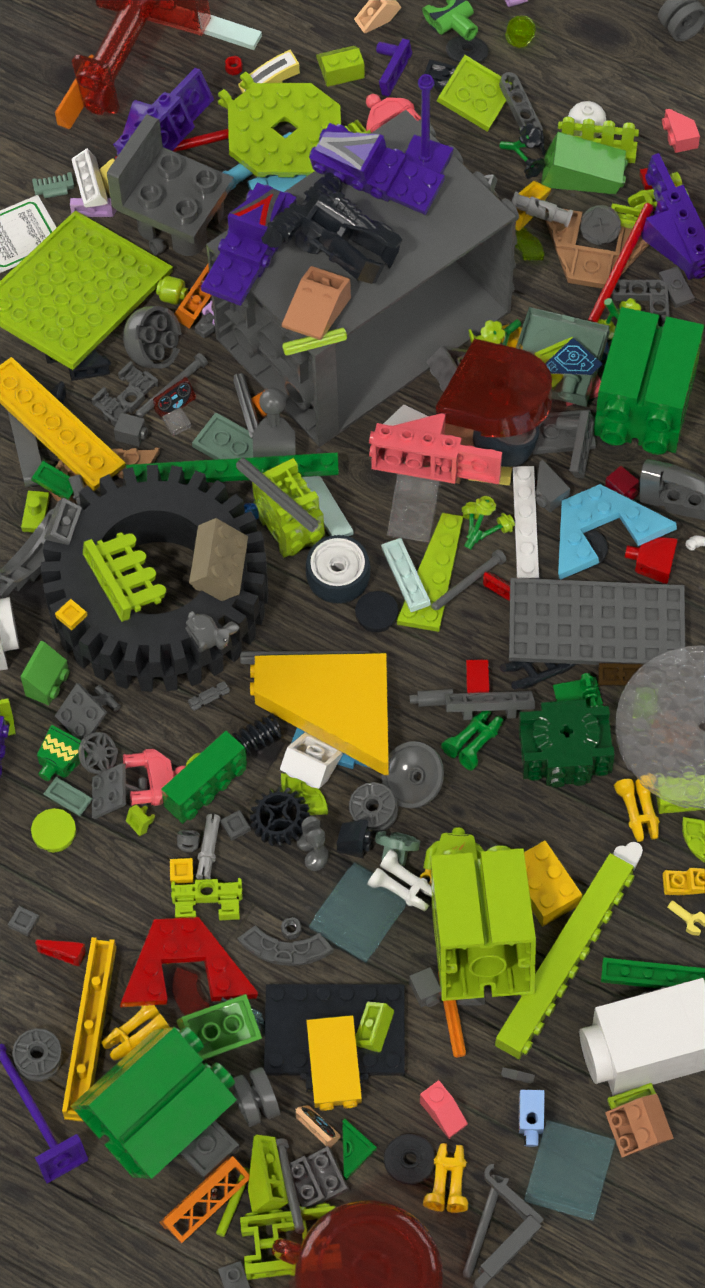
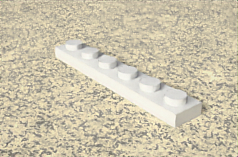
[513,466,539,579]

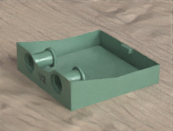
[505,307,610,407]

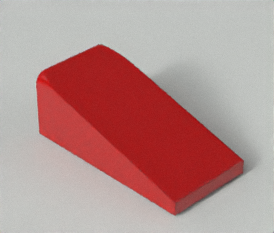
[35,940,86,966]

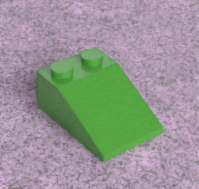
[177,994,262,1061]

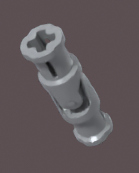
[512,191,573,227]

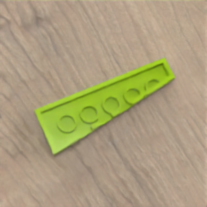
[397,513,463,632]

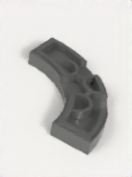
[237,925,334,966]

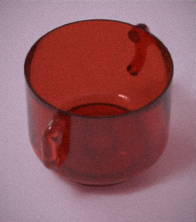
[271,1200,443,1288]

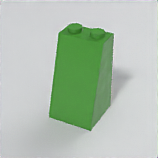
[541,132,628,194]

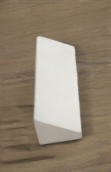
[71,148,109,208]

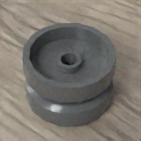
[658,0,705,42]
[232,1067,280,1127]

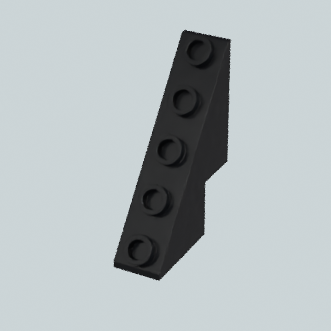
[45,349,111,381]

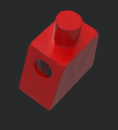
[625,537,677,584]

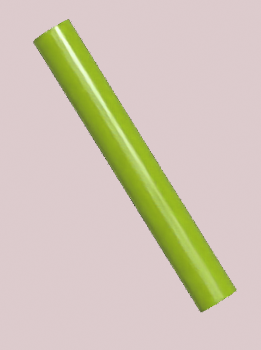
[216,1167,250,1237]

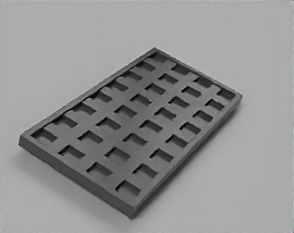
[509,578,685,668]

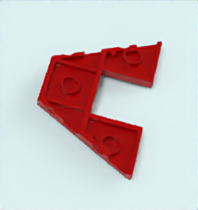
[120,917,258,1007]

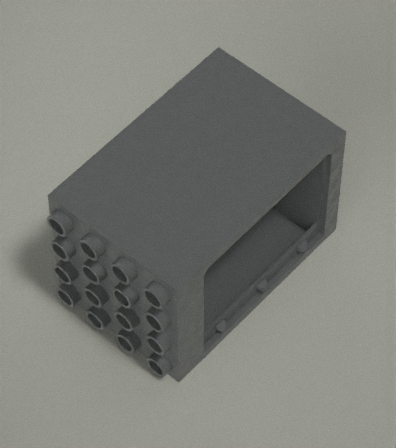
[206,110,519,448]

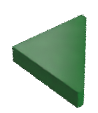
[342,1119,377,1181]

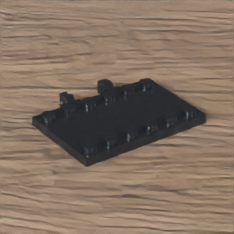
[264,984,405,1092]

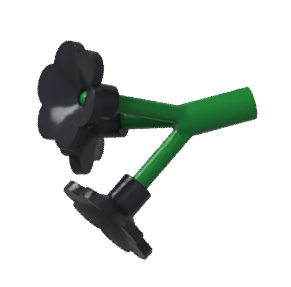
[499,123,545,179]

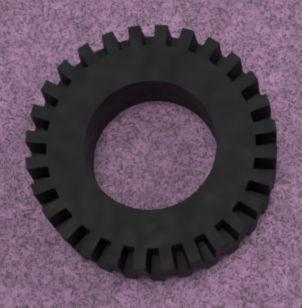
[41,465,268,692]

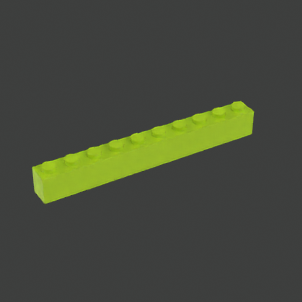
[495,853,635,1059]

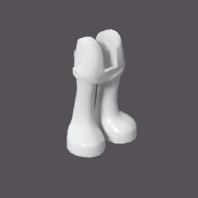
[367,849,432,911]

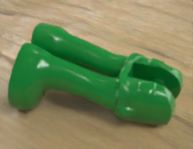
[441,711,503,771]

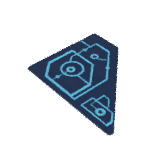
[537,338,602,375]

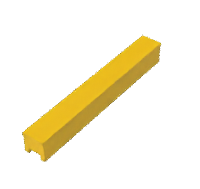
[62,938,116,1122]

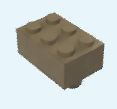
[189,518,248,601]

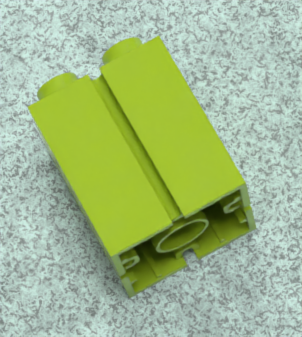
[431,846,536,1001]

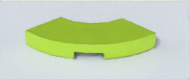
[281,773,328,815]
[682,817,705,863]

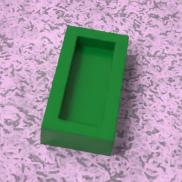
[31,461,73,500]

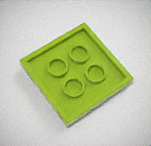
[437,55,512,132]

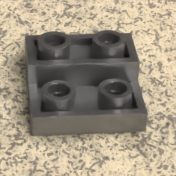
[290,1146,349,1209]

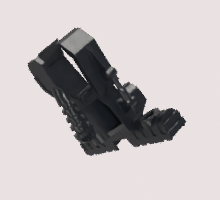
[261,172,402,284]

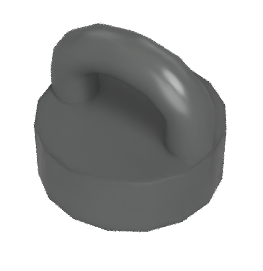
[177,830,199,852]

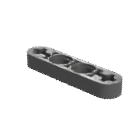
[499,72,543,137]

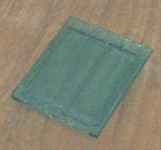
[309,862,407,963]
[524,1120,616,1221]

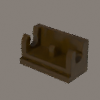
[598,663,643,687]

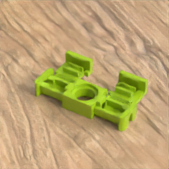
[171,878,242,920]

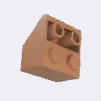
[605,1093,674,1157]

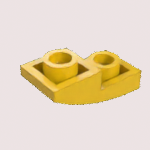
[663,868,705,895]

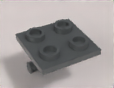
[55,683,121,741]
[92,763,148,819]

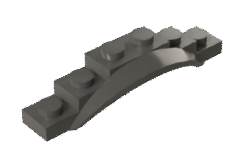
[0,508,55,599]

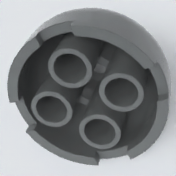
[123,306,181,369]

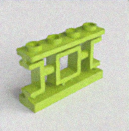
[240,1204,343,1280]

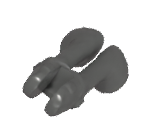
[297,816,329,871]

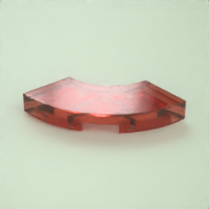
[173,967,210,1016]

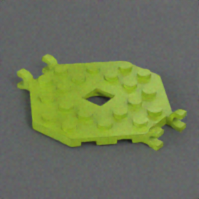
[218,71,341,177]

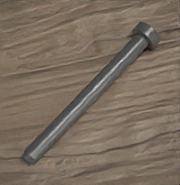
[135,353,208,418]
[431,549,506,610]
[276,1138,305,1234]
[463,1175,504,1278]

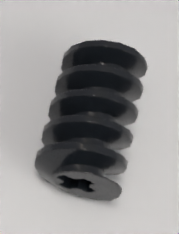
[232,713,282,756]

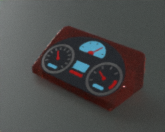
[153,377,196,420]

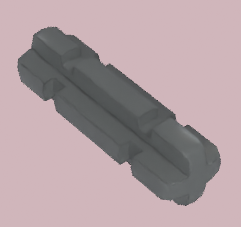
[188,682,230,711]

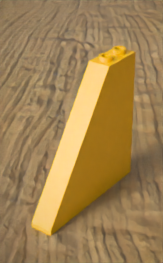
[250,653,389,775]

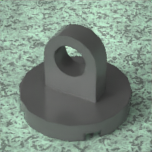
[581,205,621,245]

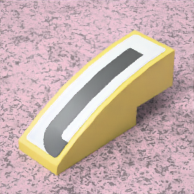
[238,50,300,93]

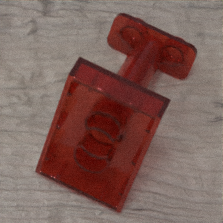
[72,0,211,115]

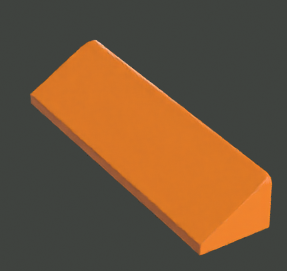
[55,55,105,129]

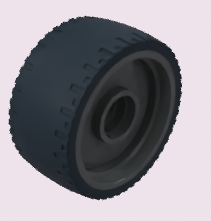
[473,402,539,467]

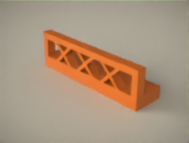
[159,1156,250,1243]

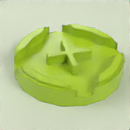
[31,808,76,853]

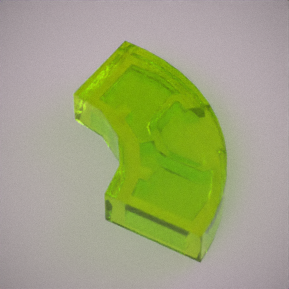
[515,227,544,260]

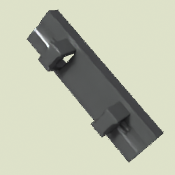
[444,691,535,720]

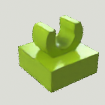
[126,804,155,836]

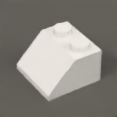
[280,732,343,789]

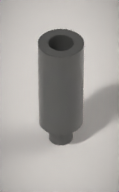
[409,689,453,707]

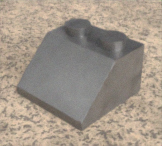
[427,345,487,395]

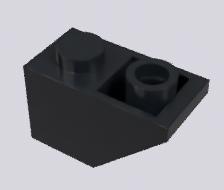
[336,820,372,859]

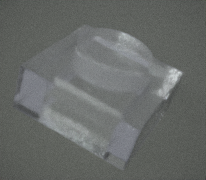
[162,407,191,436]

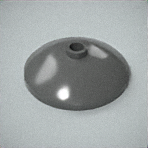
[381,741,444,809]

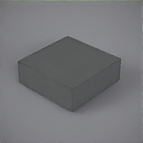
[220,810,251,841]
[8,906,40,937]

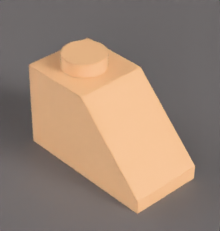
[354,0,401,33]

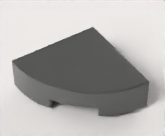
[501,1067,535,1084]

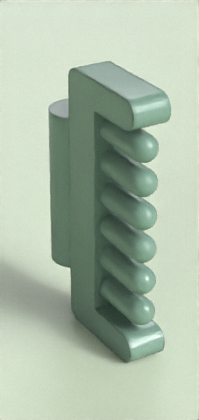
[32,172,74,198]

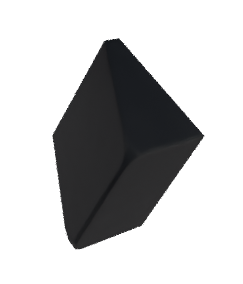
[50,381,66,404]

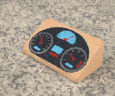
[296,1105,341,1148]

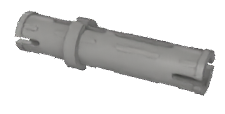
[196,814,221,880]

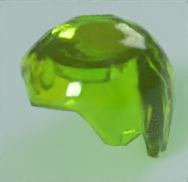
[505,15,536,48]

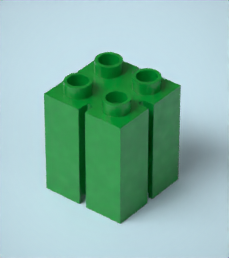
[594,307,704,455]
[71,1026,237,1179]

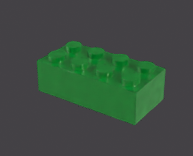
[161,731,247,824]

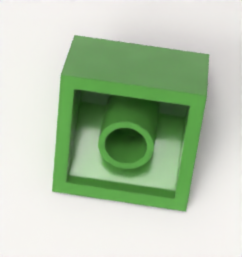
[20,641,70,706]

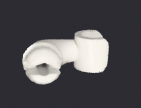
[686,535,705,551]

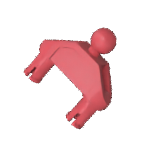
[366,94,421,133]
[123,749,186,806]

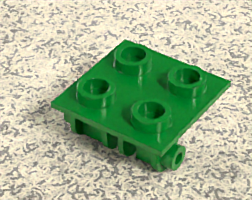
[553,673,603,708]

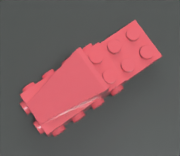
[369,413,502,484]

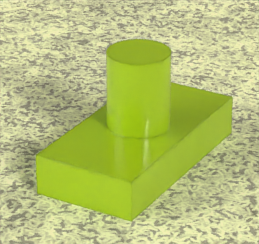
[21,491,50,532]

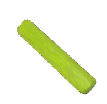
[282,328,347,355]

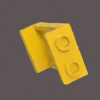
[307,1016,362,1111]

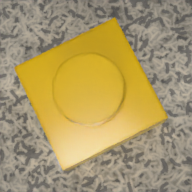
[55,599,87,630]
[170,858,193,883]

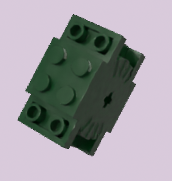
[518,700,615,787]

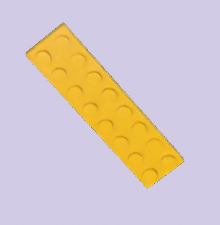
[0,357,125,491]

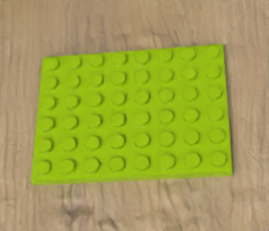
[0,210,173,370]

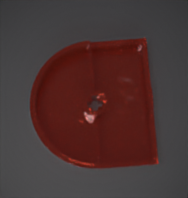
[436,338,552,438]

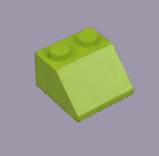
[316,46,365,87]

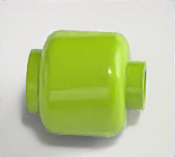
[156,276,188,305]

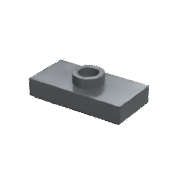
[659,266,695,308]

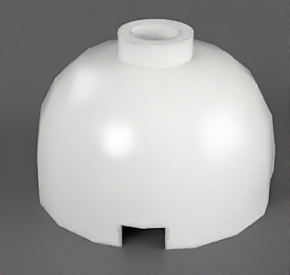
[568,101,606,138]

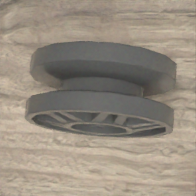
[349,782,398,833]
[12,1029,63,1082]

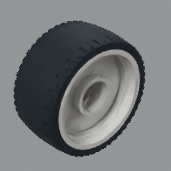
[306,535,370,604]

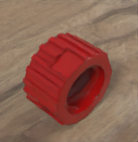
[225,56,243,76]

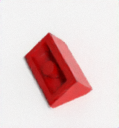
[483,572,510,601]

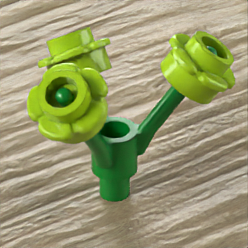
[462,496,515,550]

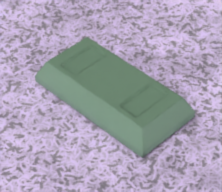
[44,777,93,816]

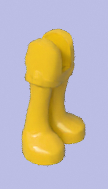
[614,775,660,842]
[102,1005,170,1061]
[423,1143,468,1213]

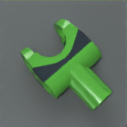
[422,0,478,40]

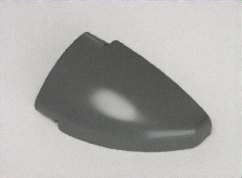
[640,459,705,520]

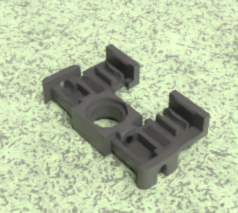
[91,361,159,426]

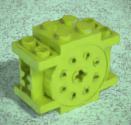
[252,458,325,558]

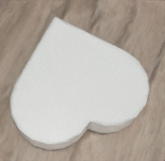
[613,842,643,871]

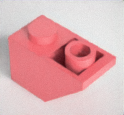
[662,109,700,153]

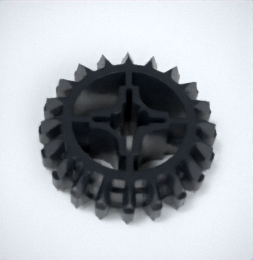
[250,787,311,847]

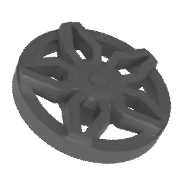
[78,732,118,774]

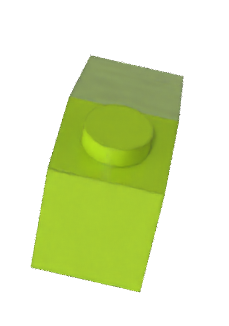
[248,1135,288,1214]

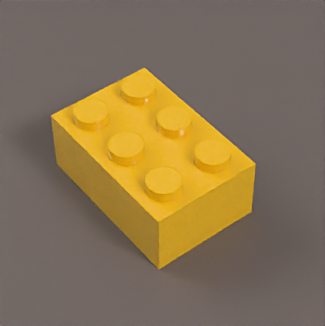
[524,841,582,927]

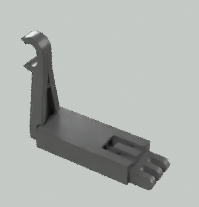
[472,1164,544,1288]

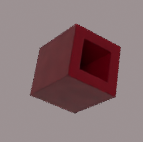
[605,466,639,500]

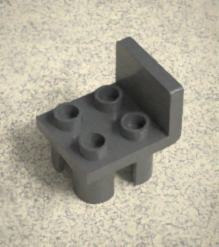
[107,114,234,256]

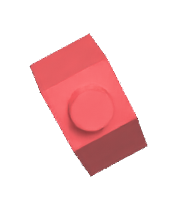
[420,1080,468,1139]

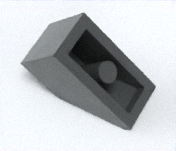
[536,460,570,513]

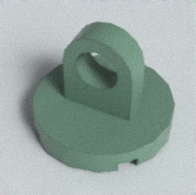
[375,831,421,867]

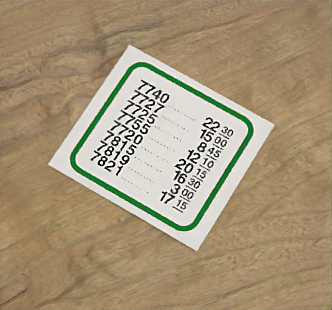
[0,195,56,273]

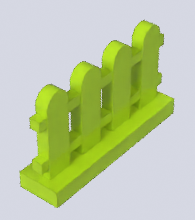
[558,117,639,163]
[83,532,166,622]

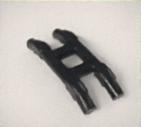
[500,661,577,690]

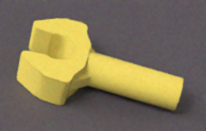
[667,901,705,936]

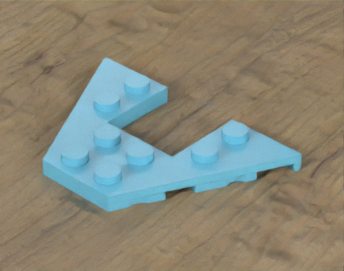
[558,484,677,580]

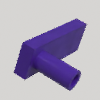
[376,38,412,97]

